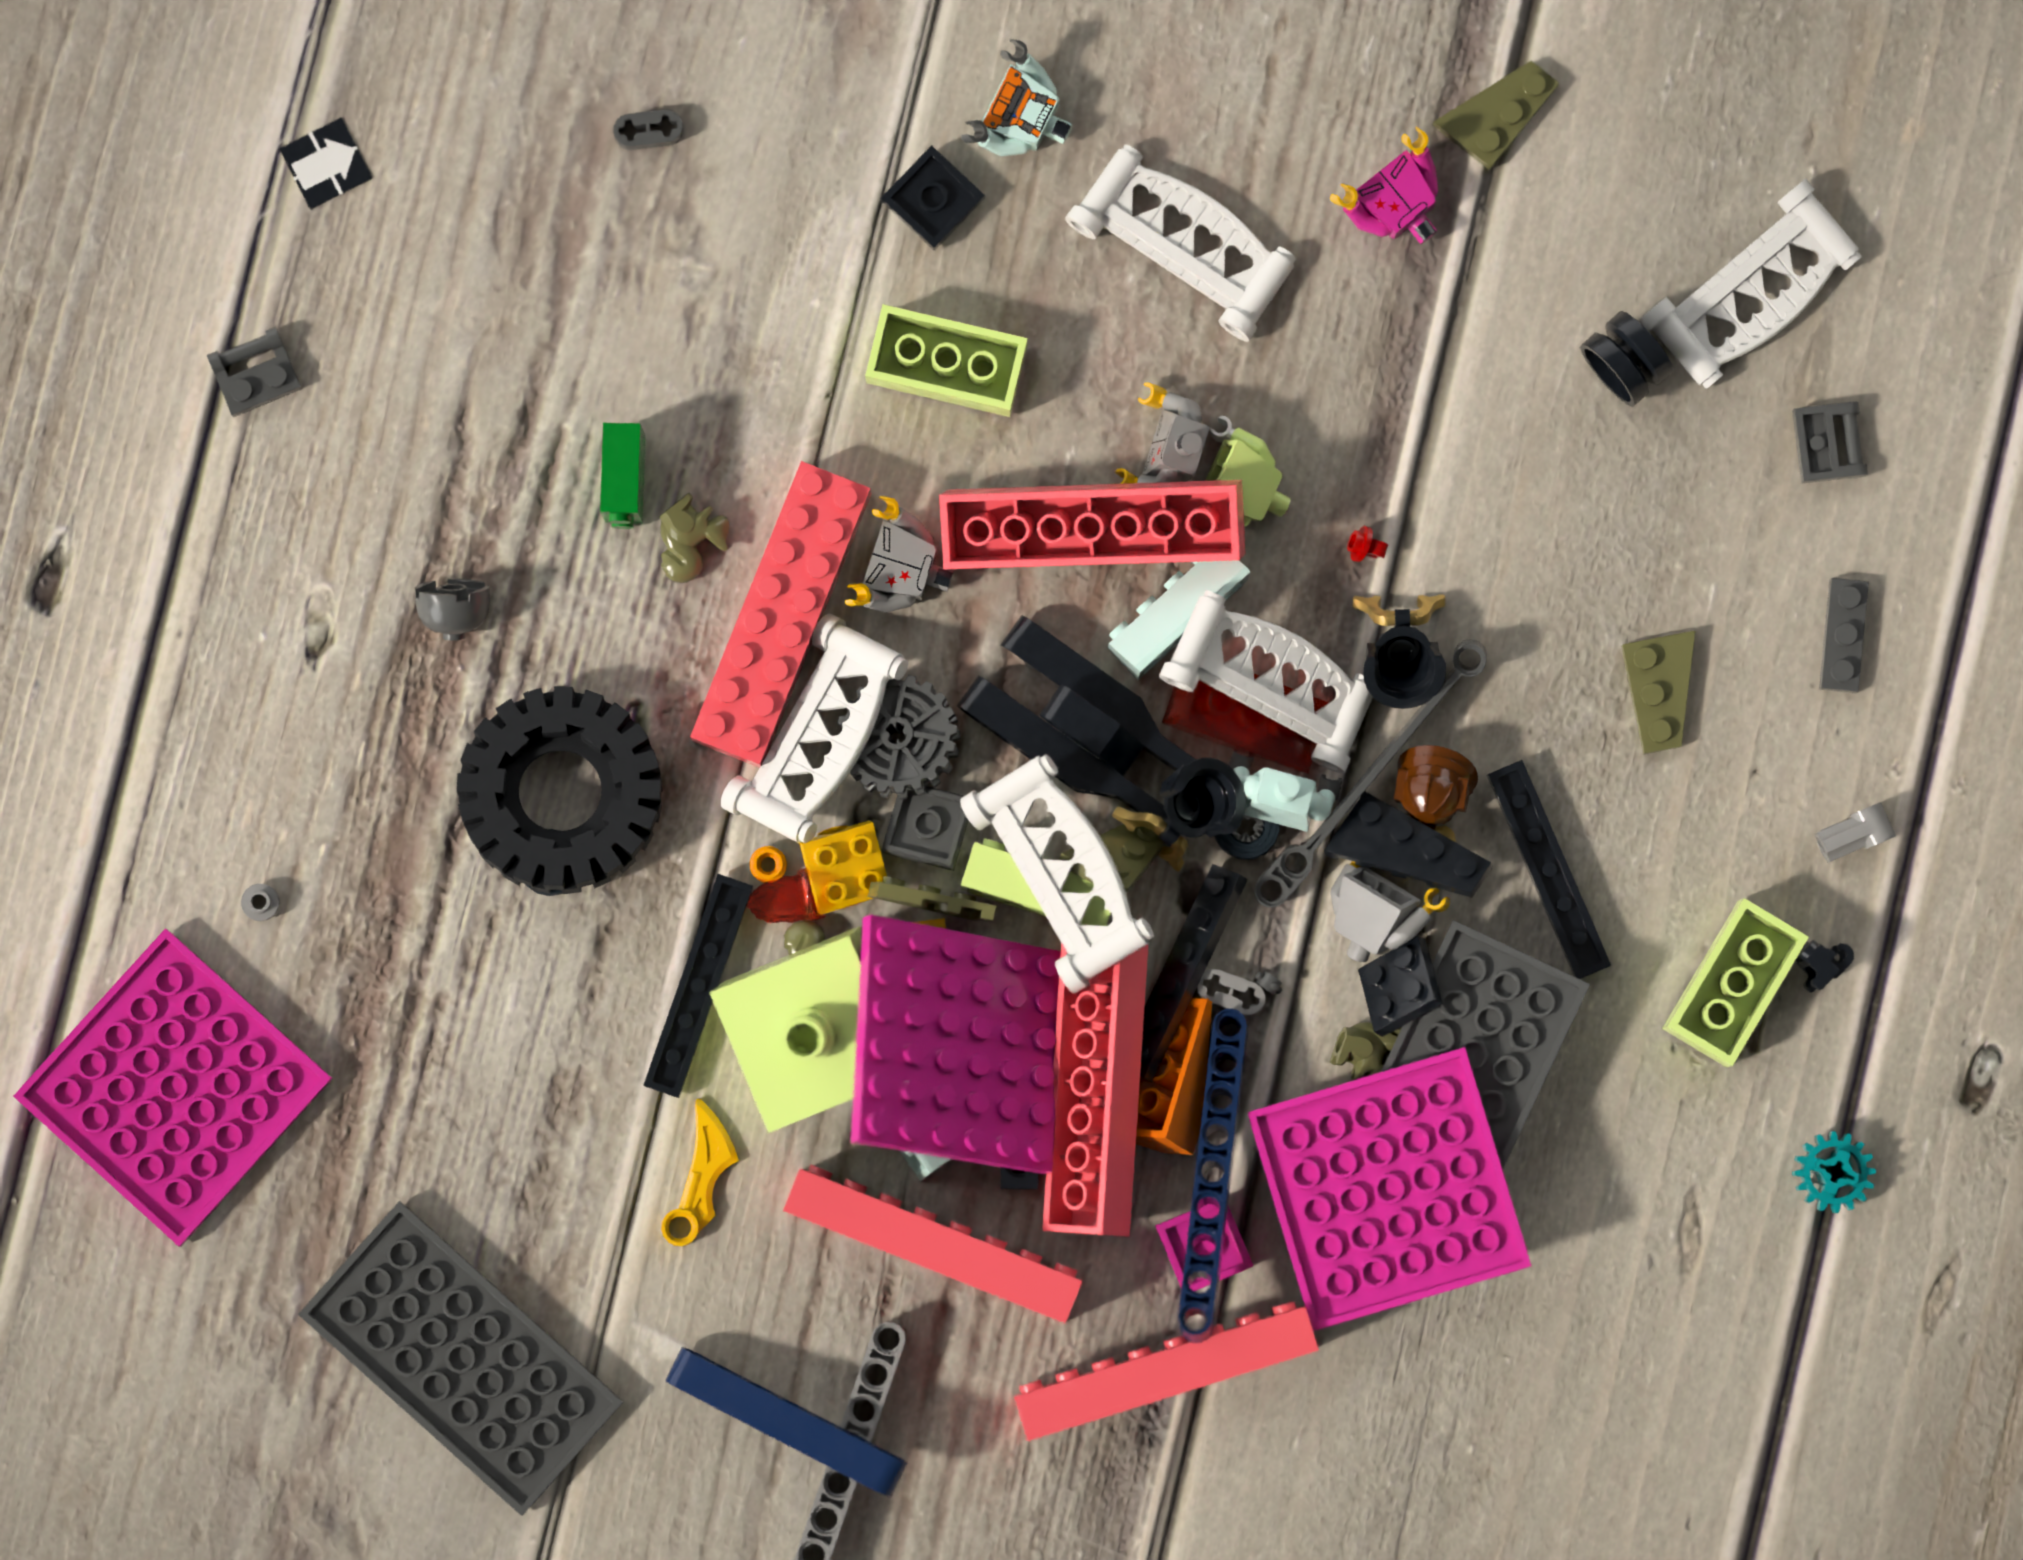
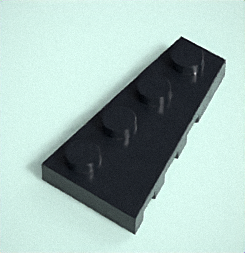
[1324,791,1492,898]

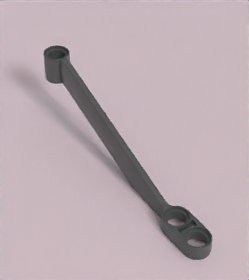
[1254,639,1487,908]

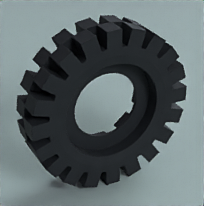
[456,686,663,894]

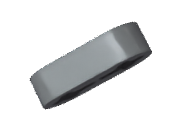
[1196,969,1265,1016]

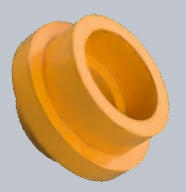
[750,846,787,883]

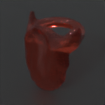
[746,868,826,923]

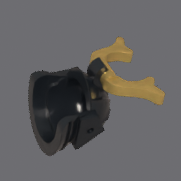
[1353,595,1446,709]
[1112,757,1246,872]

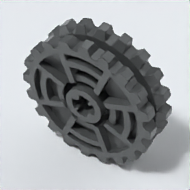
[836,675,961,800]

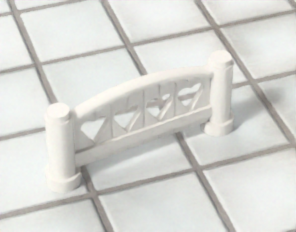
[1065,145,1296,342]
[1638,178,1862,389]
[1159,591,1373,773]
[721,613,908,844]
[960,754,1154,993]

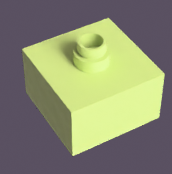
[710,926,862,1133]

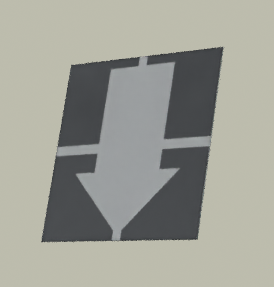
[279,117,372,210]

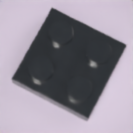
[881,145,985,251]
[1358,935,1443,1037]

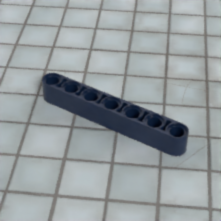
[665,1347,908,1497]

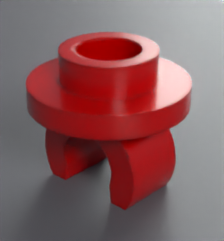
[1347,526,1388,563]

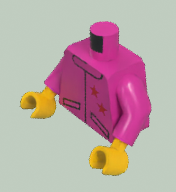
[1330,127,1439,244]

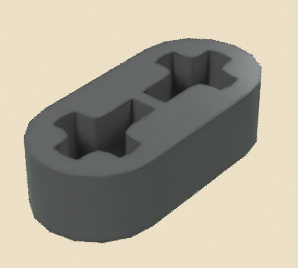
[613,110,684,150]

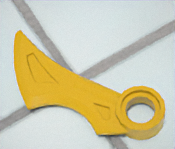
[661,1099,739,1247]

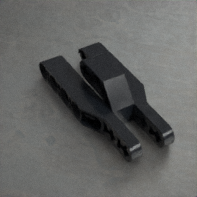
[957,615,1196,820]

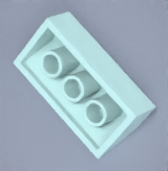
[1108,560,1251,680]

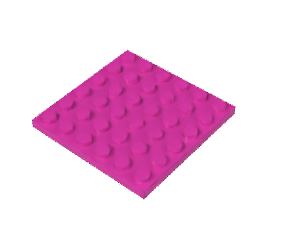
[851,914,1061,1174]
[13,928,333,1247]
[1247,1047,1532,1331]

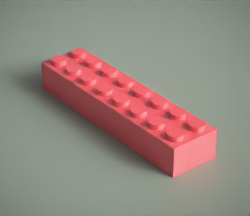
[690,461,872,768]
[939,480,1246,569]
[1042,942,1149,1237]
[783,1164,1082,1324]
[1014,1301,1319,1441]

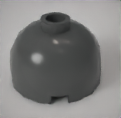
[415,579,490,641]

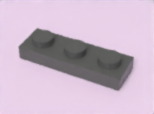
[1819,578,1869,693]

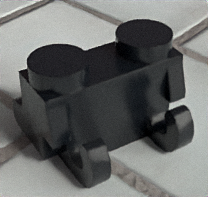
[1795,939,1854,993]

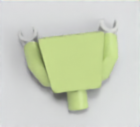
[1205,416,1290,527]

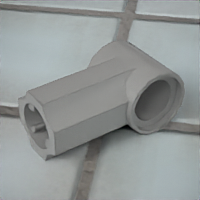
[1815,802,1896,863]

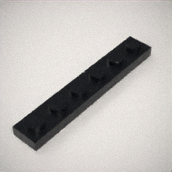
[1487,760,1612,979]
[1140,864,1248,1082]
[643,874,754,1098]

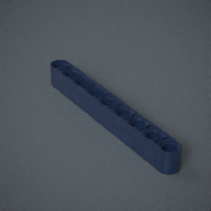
[1178,1008,1248,1343]

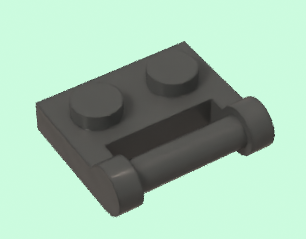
[207,327,302,417]
[1792,402,1868,484]

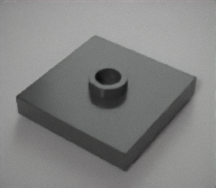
[881,786,969,871]

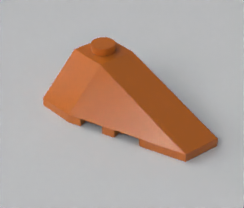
[1136,998,1212,1155]

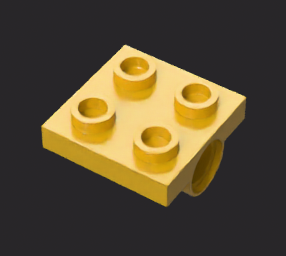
[799,820,887,915]

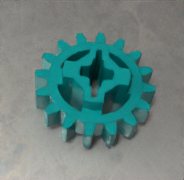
[1792,1131,1876,1213]

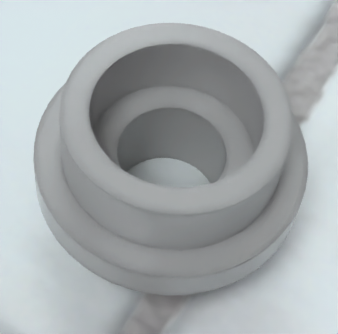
[241,884,279,921]

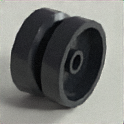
[1580,311,1674,407]

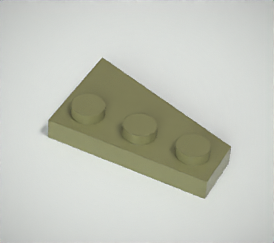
[1432,61,1560,171]
[1621,630,1696,755]
[1059,824,1166,895]
[868,876,996,921]

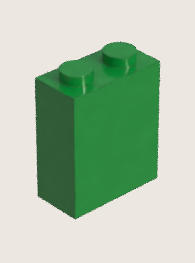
[600,423,646,529]

